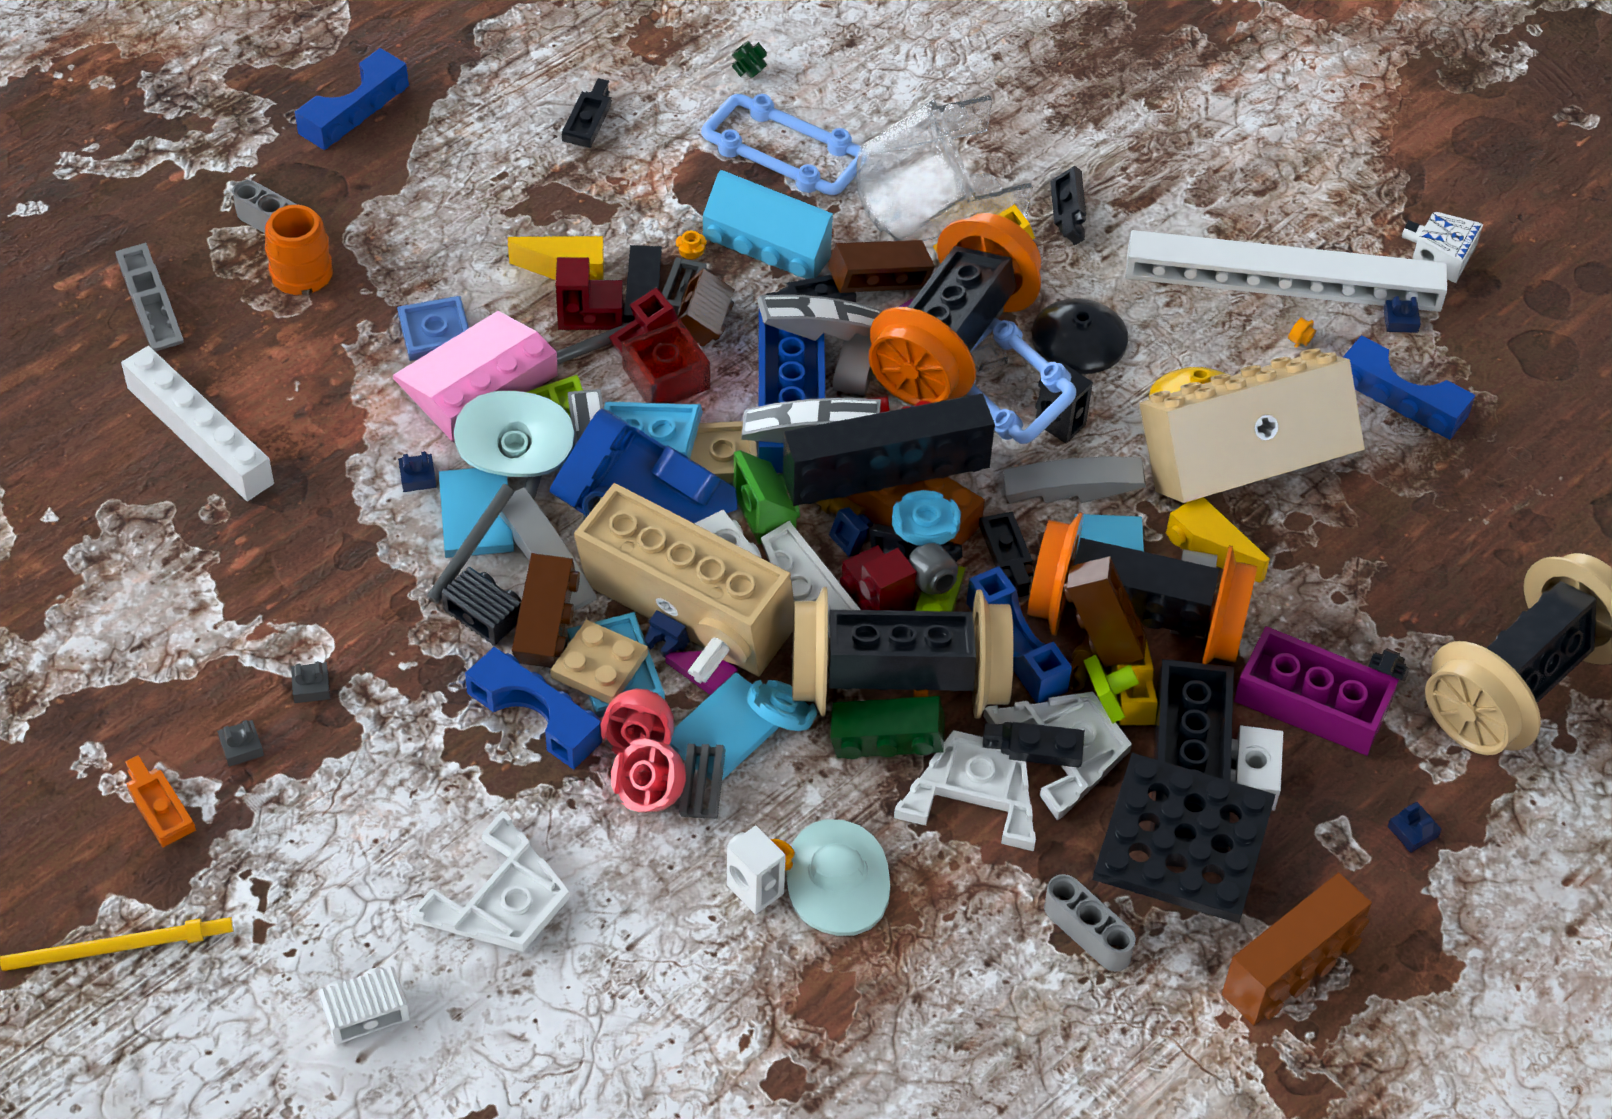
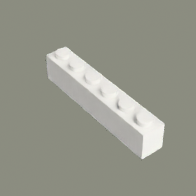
[121,346,274,501]

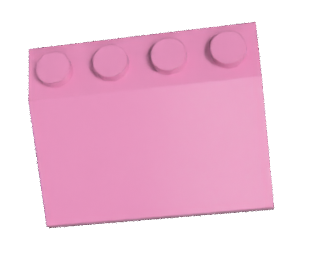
[393,311,558,442]

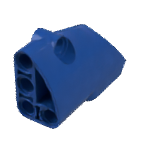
[549,408,738,523]

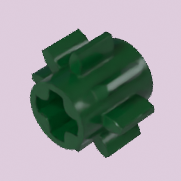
[732,41,767,78]

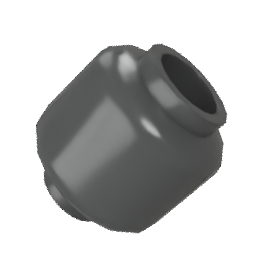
[908,543,958,595]

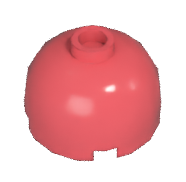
[600,688,674,755]
[611,739,686,813]

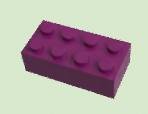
[1234,626,1399,756]

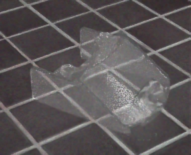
[856,95,1033,241]

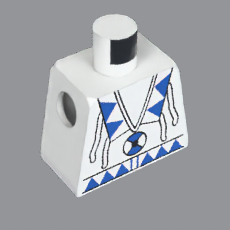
[1402,212,1483,283]

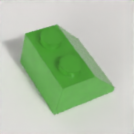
[733,450,800,544]

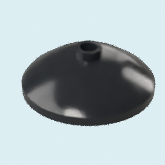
[1032,298,1128,374]

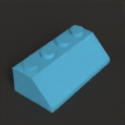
[703,170,833,279]

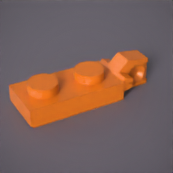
[125,755,196,848]

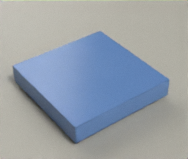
[397,296,469,361]

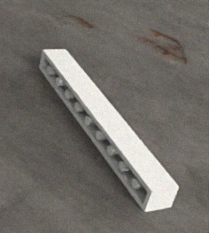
[1126,230,1447,312]

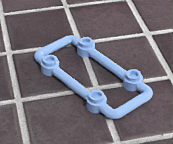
[701,94,869,195]
[966,318,1076,444]

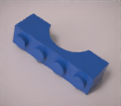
[295,48,409,150]
[1343,335,1476,440]
[966,566,1072,703]
[465,647,602,770]

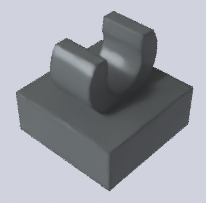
[291,661,330,703]
[217,720,264,767]

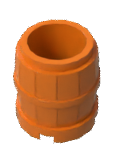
[265,205,333,295]

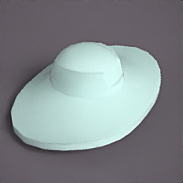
[454,391,574,477]
[787,819,890,936]

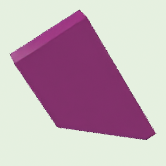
[665,651,738,695]

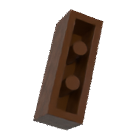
[828,240,935,293]
[512,553,580,668]
[1064,556,1147,668]

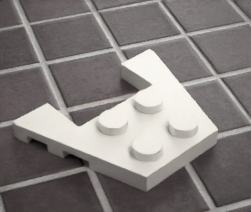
[983,692,1132,820]
[894,730,1036,851]
[410,810,570,952]

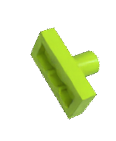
[1083,655,1139,724]

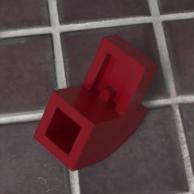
[609,287,679,365]

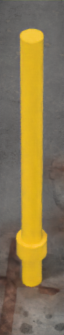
[0,917,234,971]

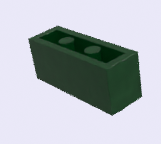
[830,696,945,759]

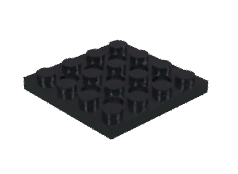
[1092,753,1276,924]

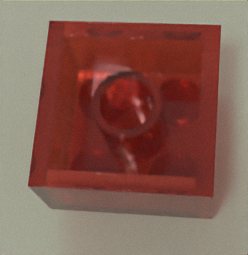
[622,320,710,404]

